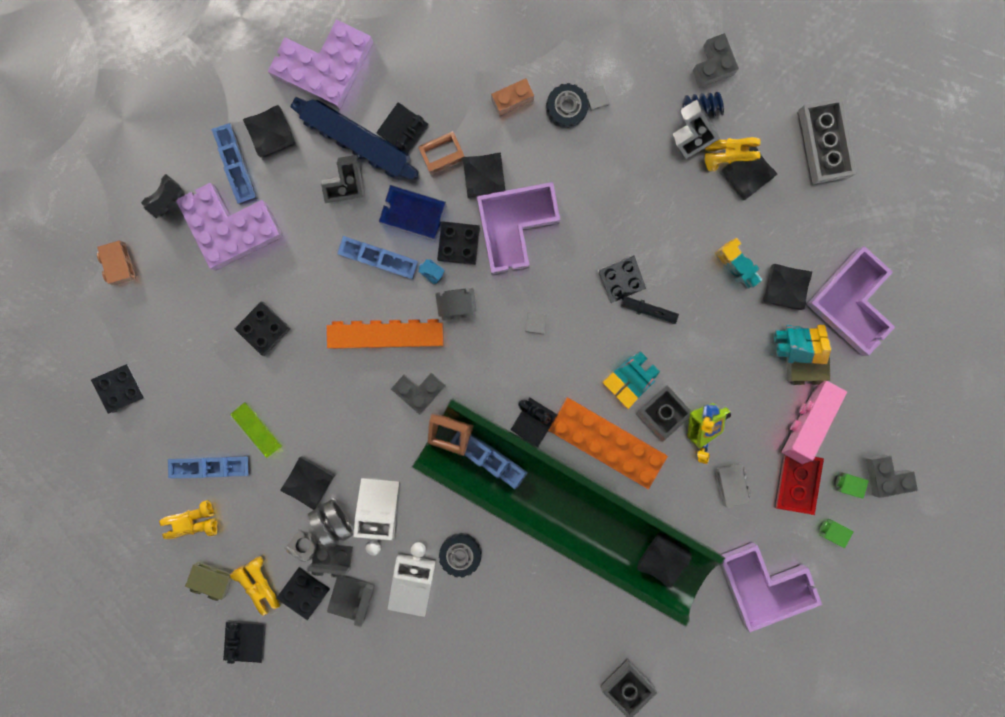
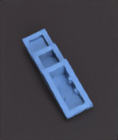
[211,123,256,204]
[337,236,418,279]
[450,431,527,489]
[168,456,248,479]

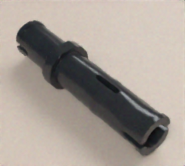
[621,296,679,324]

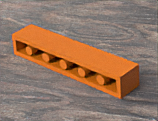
[327,319,444,349]

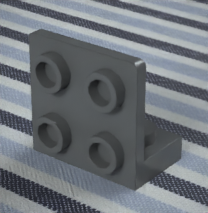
[307,543,353,578]
[327,576,375,627]

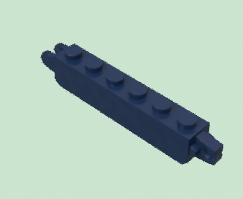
[290,97,419,179]

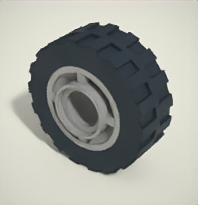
[546,83,589,128]
[439,533,482,578]

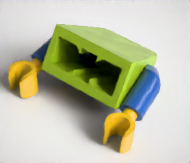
[687,403,731,464]

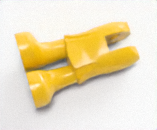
[705,137,761,171]
[159,500,217,539]
[229,556,280,616]

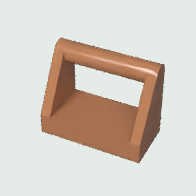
[418,132,465,175]
[428,414,473,456]

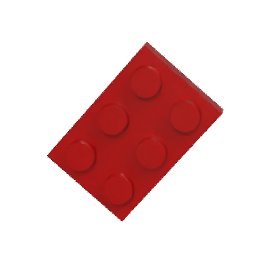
[775,455,824,515]

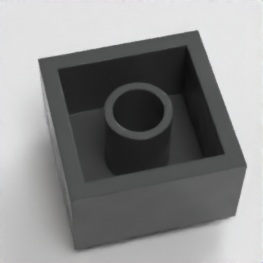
[636,385,692,442]
[600,660,657,717]

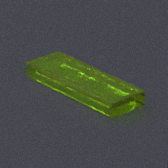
[230,402,282,458]

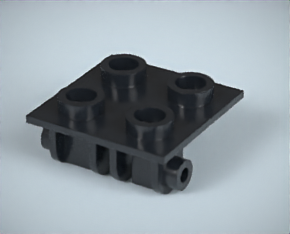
[376,102,429,154]
[598,255,646,303]
[91,364,144,414]
[510,398,558,448]
[276,567,330,621]
[223,622,264,664]

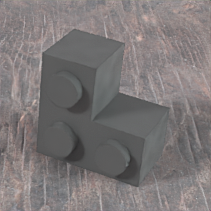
[692,33,739,88]
[673,100,720,159]
[321,155,364,203]
[391,373,446,415]
[865,455,918,498]

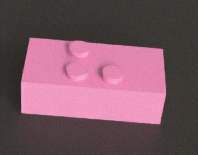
[781,380,847,464]

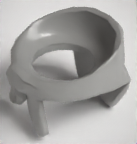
[284,529,317,562]

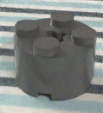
[435,288,476,320]

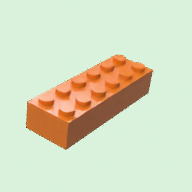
[548,397,668,489]

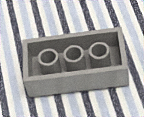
[798,98,857,184]

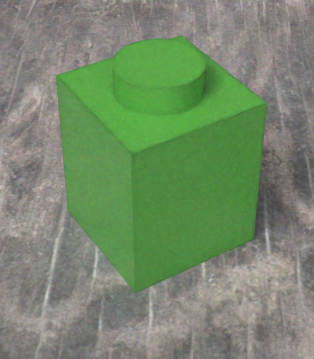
[835,472,869,499]
[820,518,854,548]

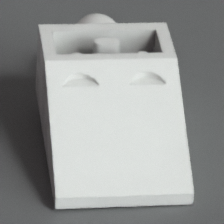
[353,478,400,556]
[388,542,436,617]

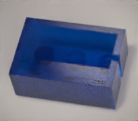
[379,185,447,242]

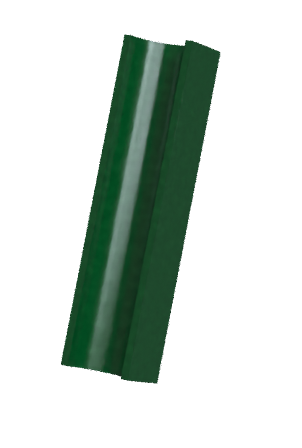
[412,398,725,627]

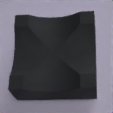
[243,105,295,158]
[721,147,778,200]
[463,152,506,198]
[141,174,181,219]
[437,221,480,265]
[764,264,812,310]
[234,301,291,356]
[280,456,335,510]
[637,533,692,588]

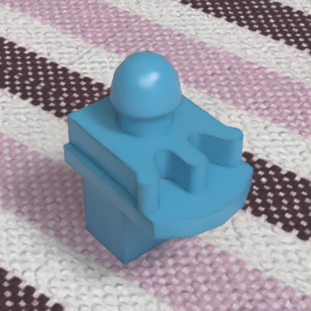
[418,259,445,284]

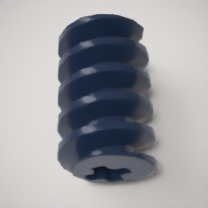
[682,92,724,117]

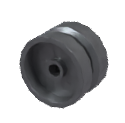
[308,499,353,550]

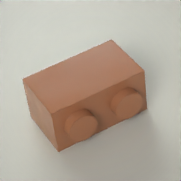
[491,78,534,116]
[97,240,136,285]

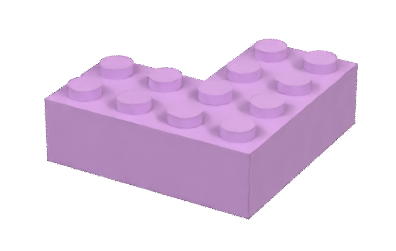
[268,19,373,110]
[477,182,560,274]
[176,183,283,271]
[806,246,895,356]
[721,543,822,632]

